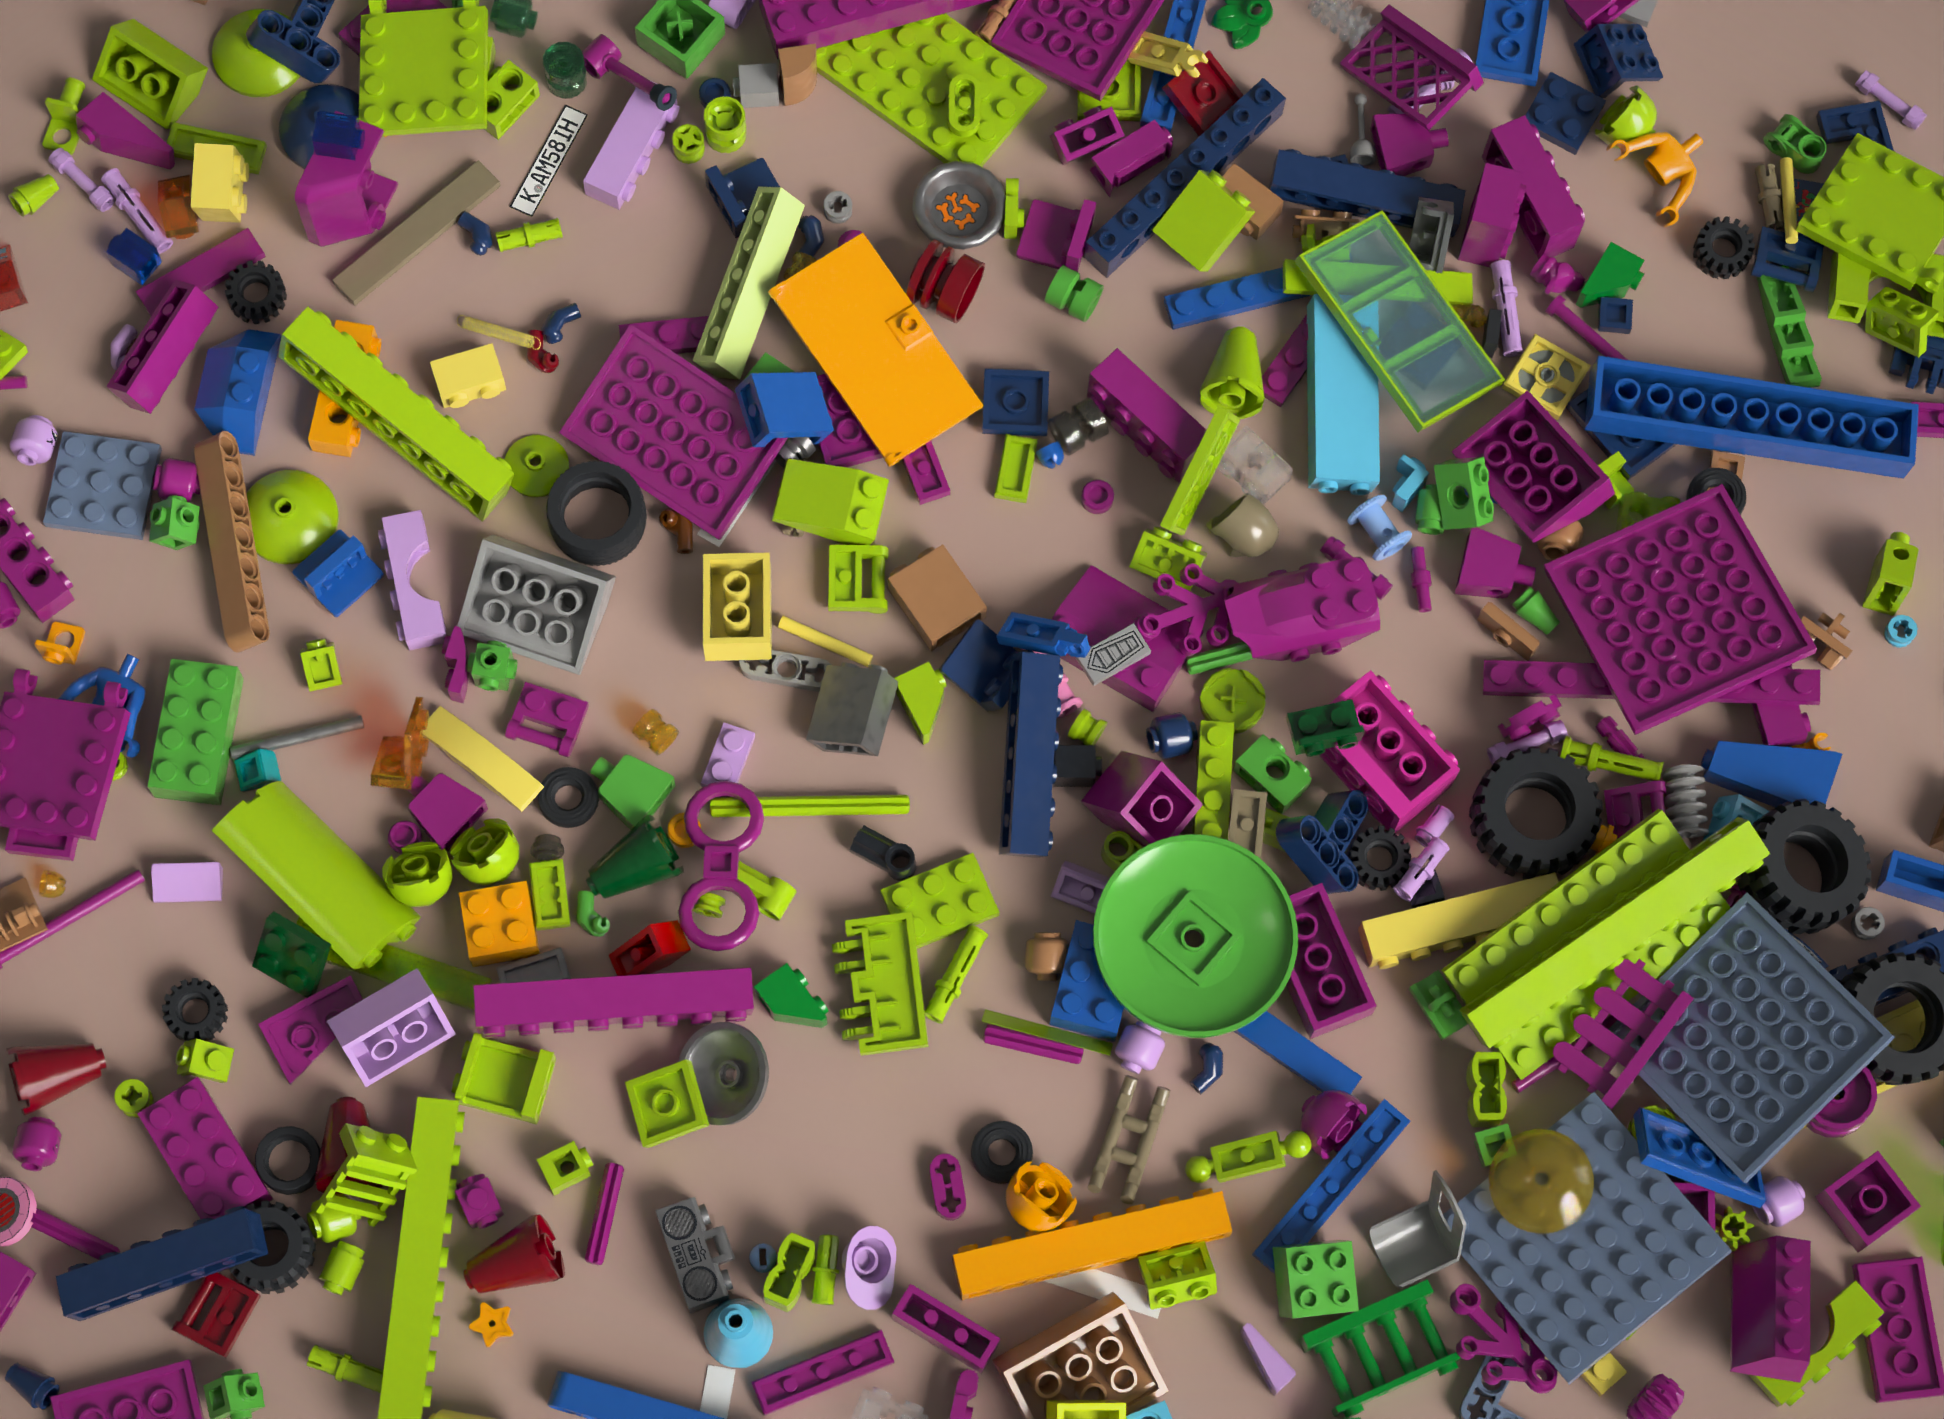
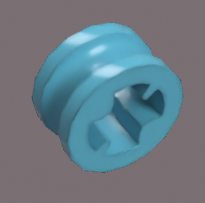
[1884,615,1918,648]

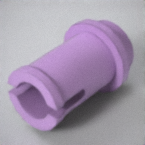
[1415,805,1455,847]

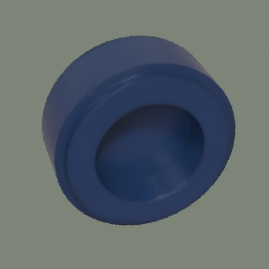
[699,78,731,108]

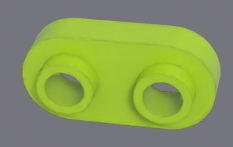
[948,73,981,137]

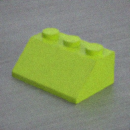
[92,19,208,129]

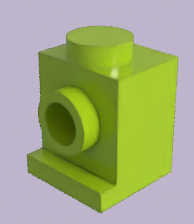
[536,1141,593,1196]

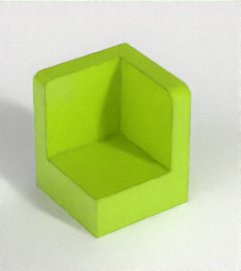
[1598,451,1634,510]

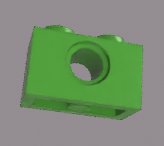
[1434,457,1494,530]
[1233,734,1312,814]

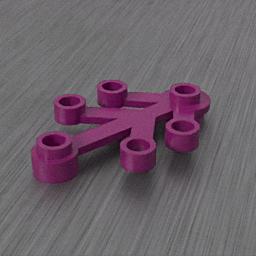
[1133,564,1238,656]
[1450,1284,1558,1394]

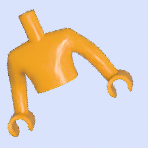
[1607,132,1703,227]

